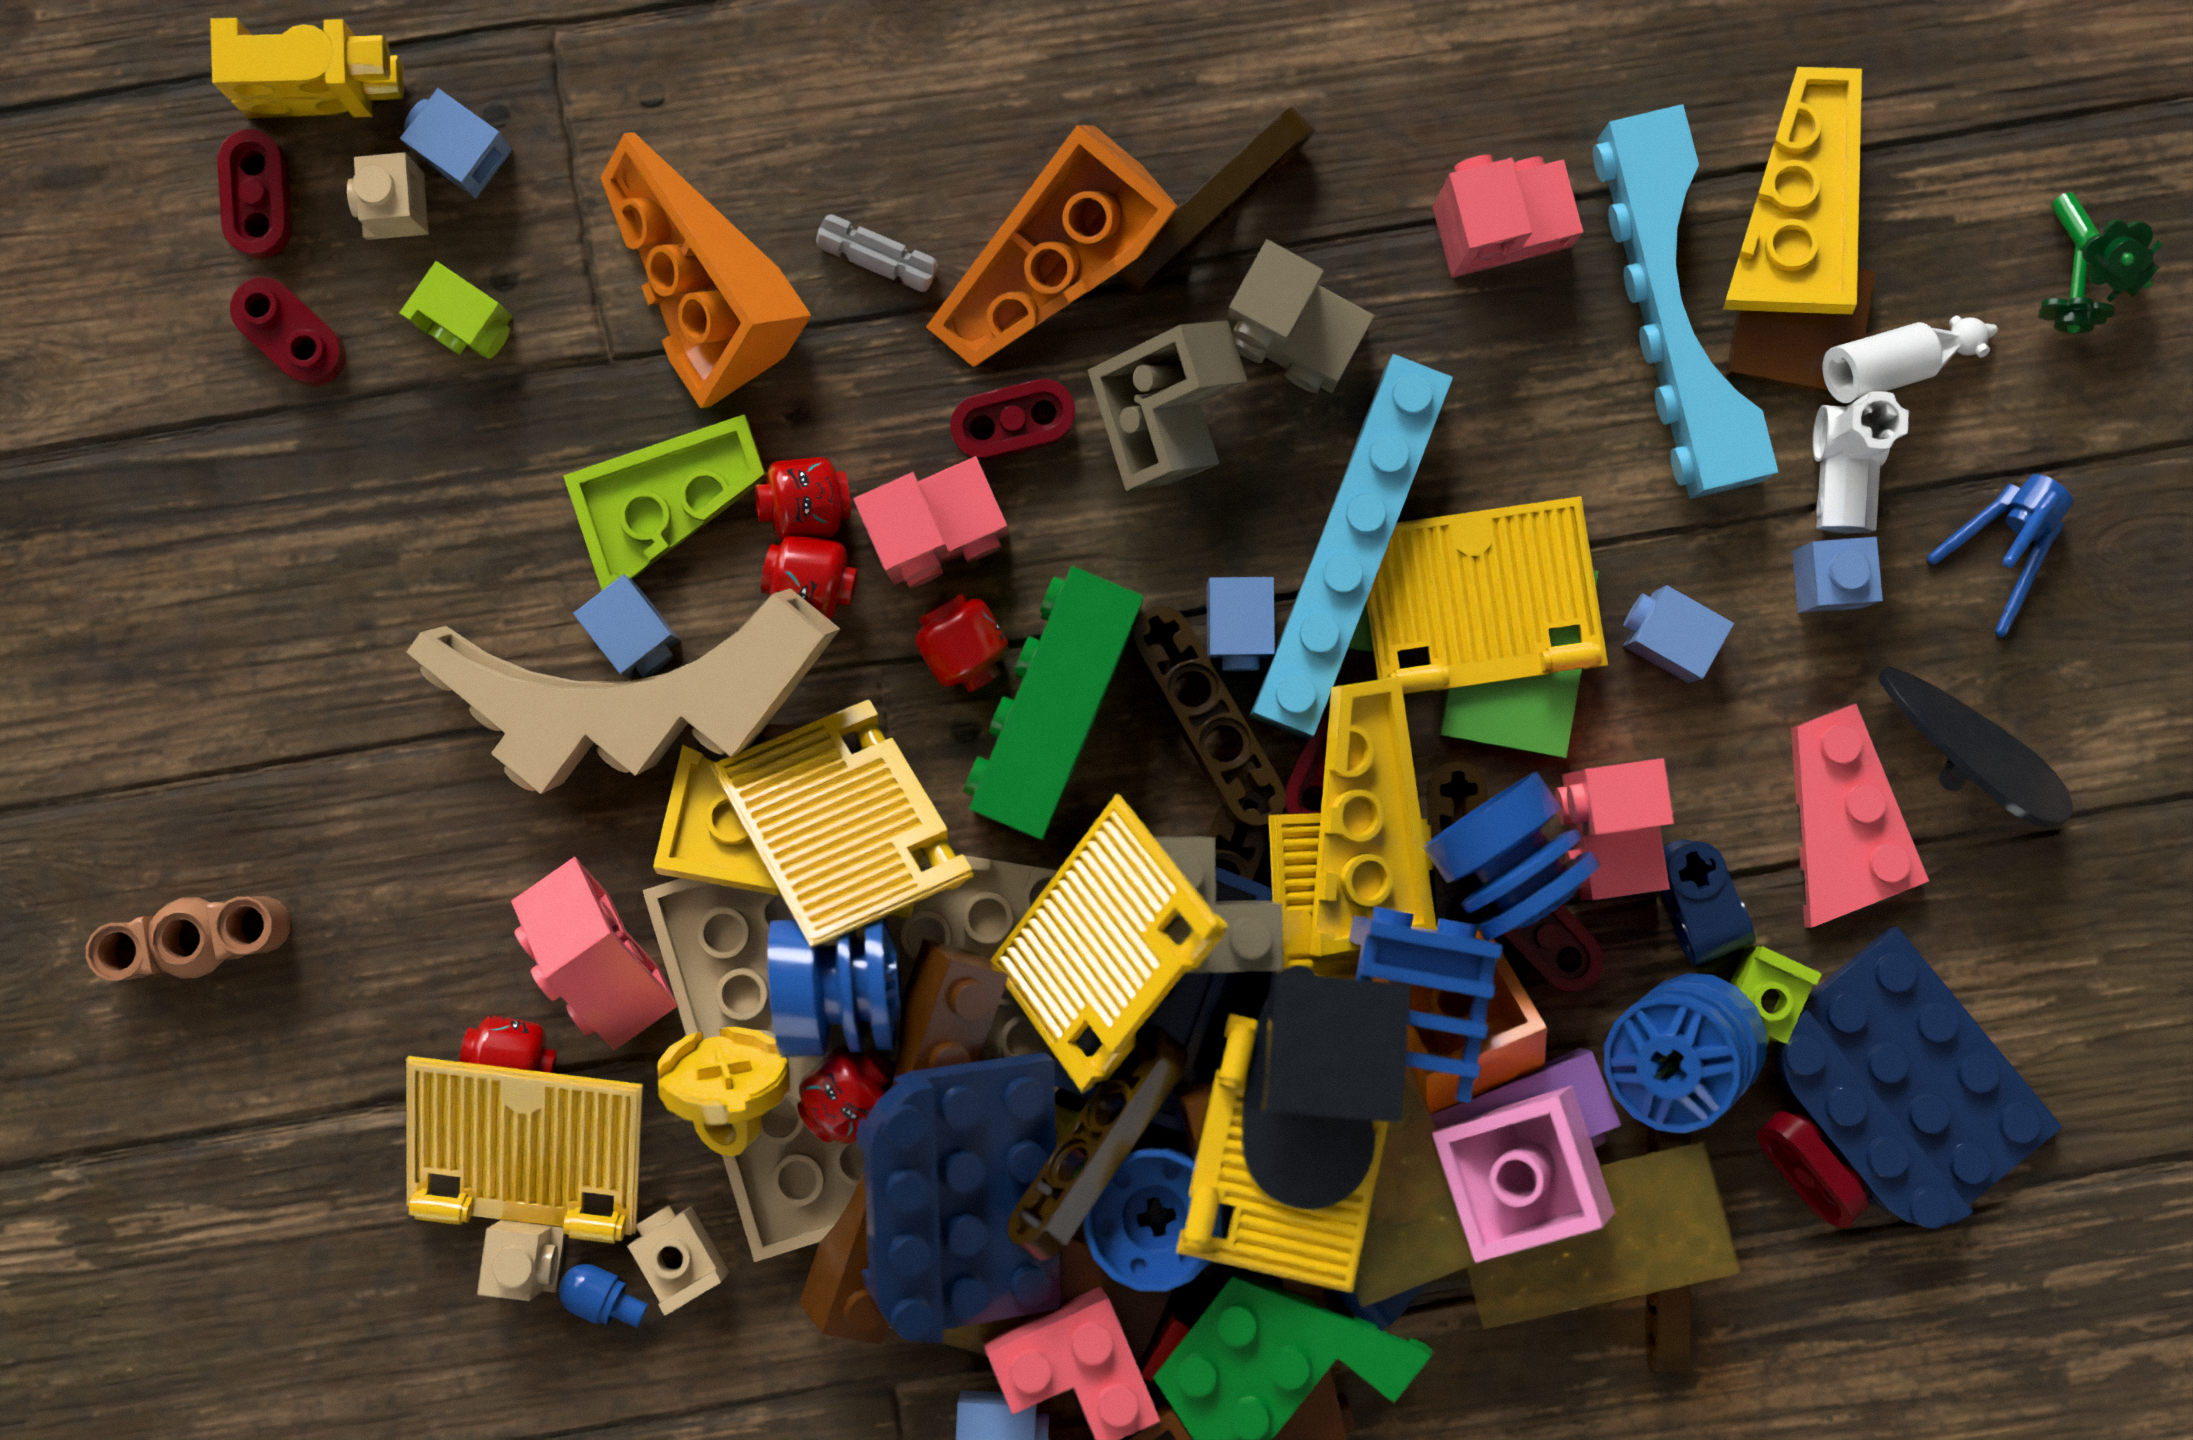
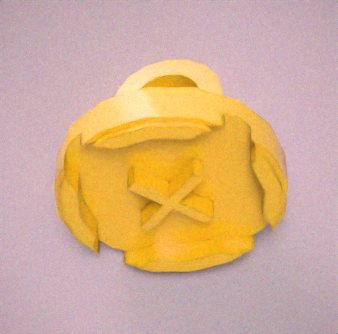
[658,1027,790,1157]

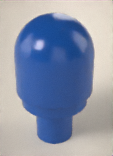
[558,1264,649,1328]

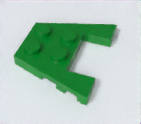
[1153,1271,1433,1440]

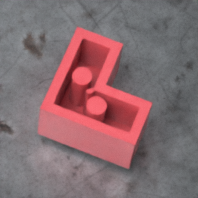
[1432,155,1583,278]
[853,456,1009,588]
[1555,758,1674,900]
[511,857,678,1051]
[982,1286,1160,1440]

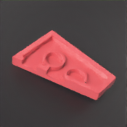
[1791,704,1929,928]

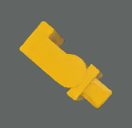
[210,18,404,119]

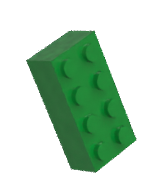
[963,565,1144,841]

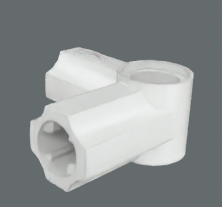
[1813,391,1909,534]

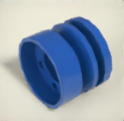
[1422,772,1600,941]
[768,916,903,1058]
[1604,973,1767,1133]
[1084,1147,1227,1291]

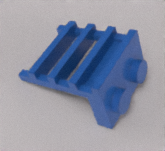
[1349,907,1502,1103]

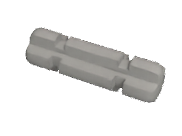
[816,214,938,292]

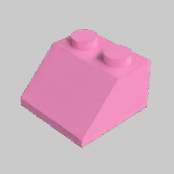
[1432,1086,1615,1263]

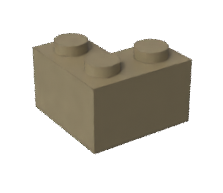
[1226,239,1374,393]
[1088,321,1248,491]
[1154,836,1283,973]

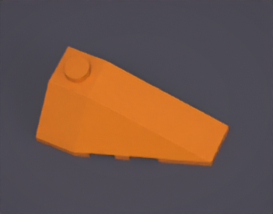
[926,125,1178,367]
[600,132,812,408]

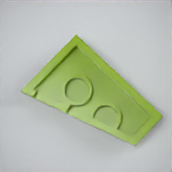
[563,414,767,590]

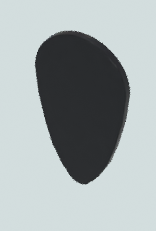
[1878,667,2073,828]
[1241,965,1375,1209]

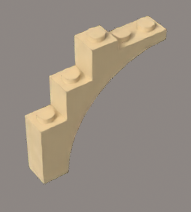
[406,588,840,794]

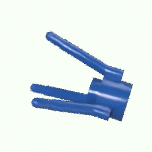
[1927,474,2074,637]

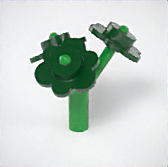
[2038,192,2163,334]

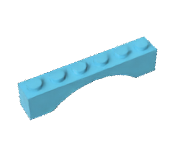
[1593,104,1778,499]
[1249,354,1453,740]

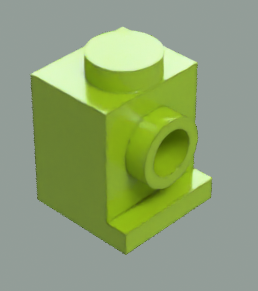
[399,261,513,359]
[1730,945,1822,1045]

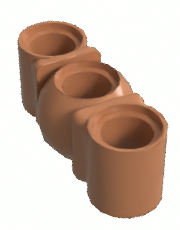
[86,896,291,980]

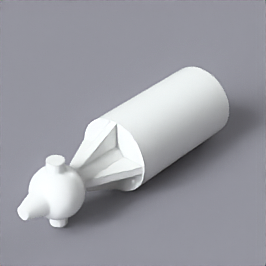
[1822,316,1998,403]

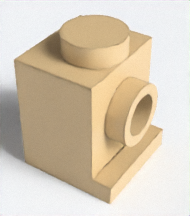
[347,153,429,240]
[628,1205,730,1316]
[477,1220,566,1301]

